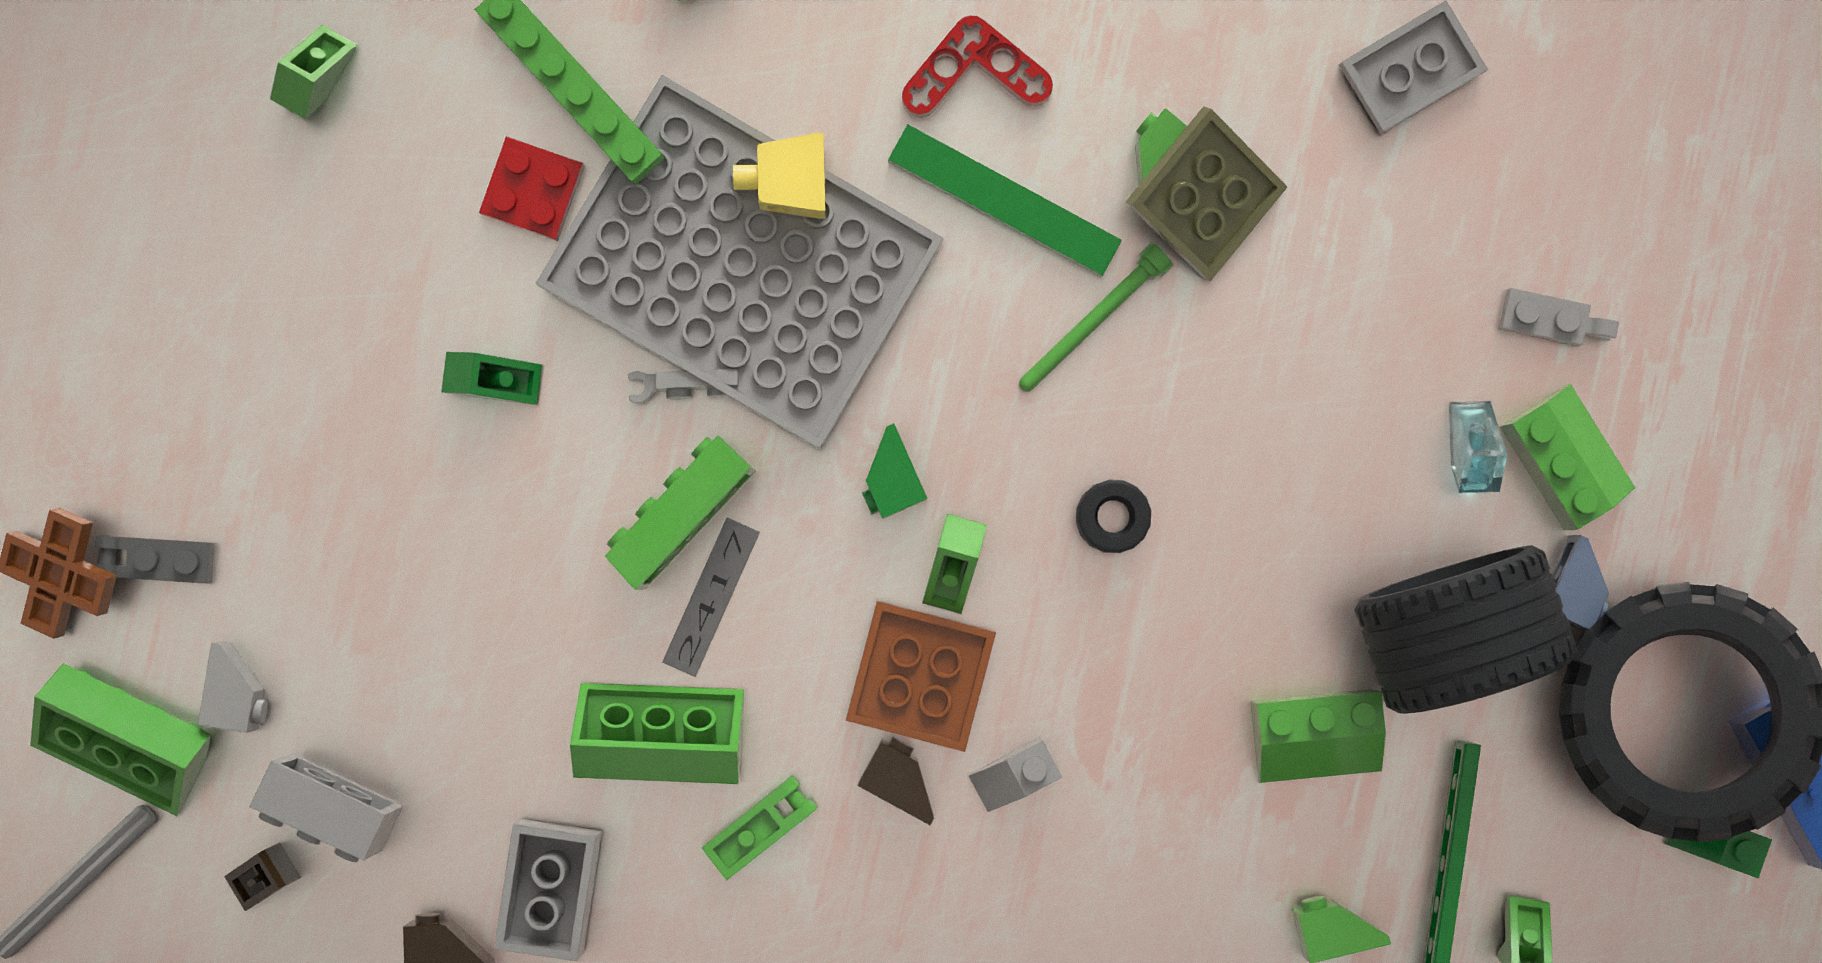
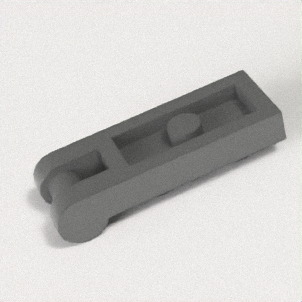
[94,535,214,584]

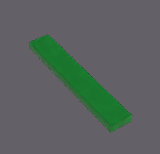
[888,124,1122,277]
[1423,740,1481,963]

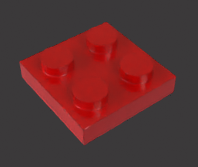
[479,136,585,241]

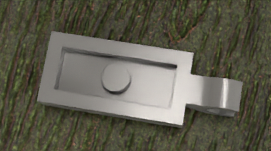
[1499,288,1619,346]
[628,369,738,404]

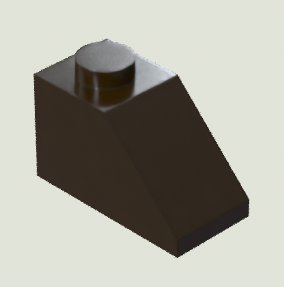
[857,737,934,825]
[403,913,495,963]

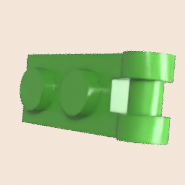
[701,775,818,881]

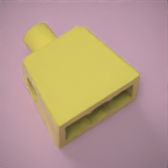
[733,133,825,219]

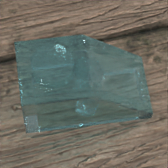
[1449,401,1507,493]

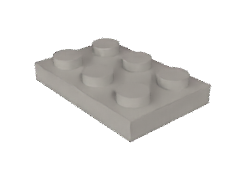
[1339,0,1488,134]

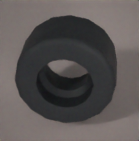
[1076,479,1151,553]

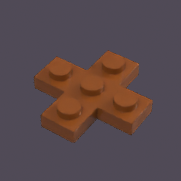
[0,508,117,639]

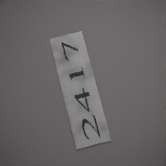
[662,517,760,677]

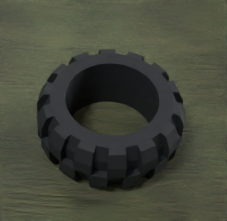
[1559,582,1822,842]

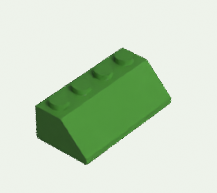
[605,436,756,590]
[30,663,211,816]
[570,683,744,784]

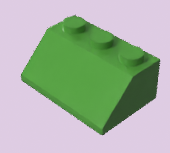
[1500,384,1635,530]
[1250,689,1386,783]

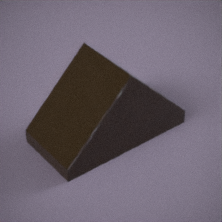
[224,843,301,911]

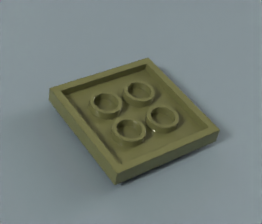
[1125,106,1287,281]

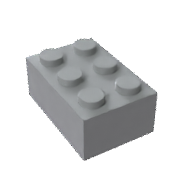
[249,754,403,862]
[494,819,602,961]

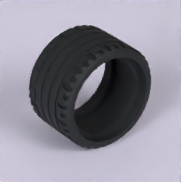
[1354,545,1577,714]

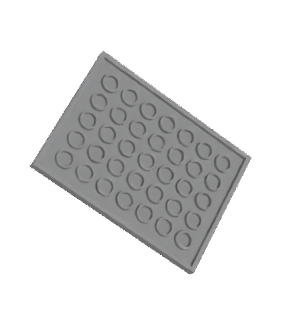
[536,75,944,450]

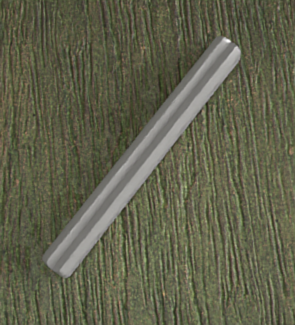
[0,805,156,959]

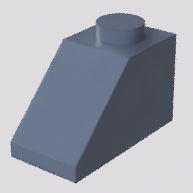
[1552,535,1609,630]

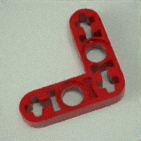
[902,15,1053,118]

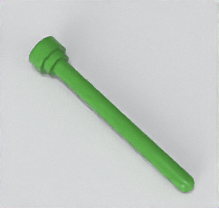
[1019,242,1174,392]

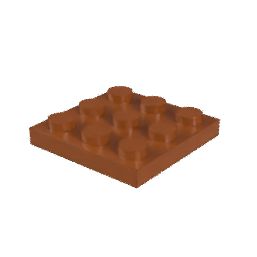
[846,601,996,752]

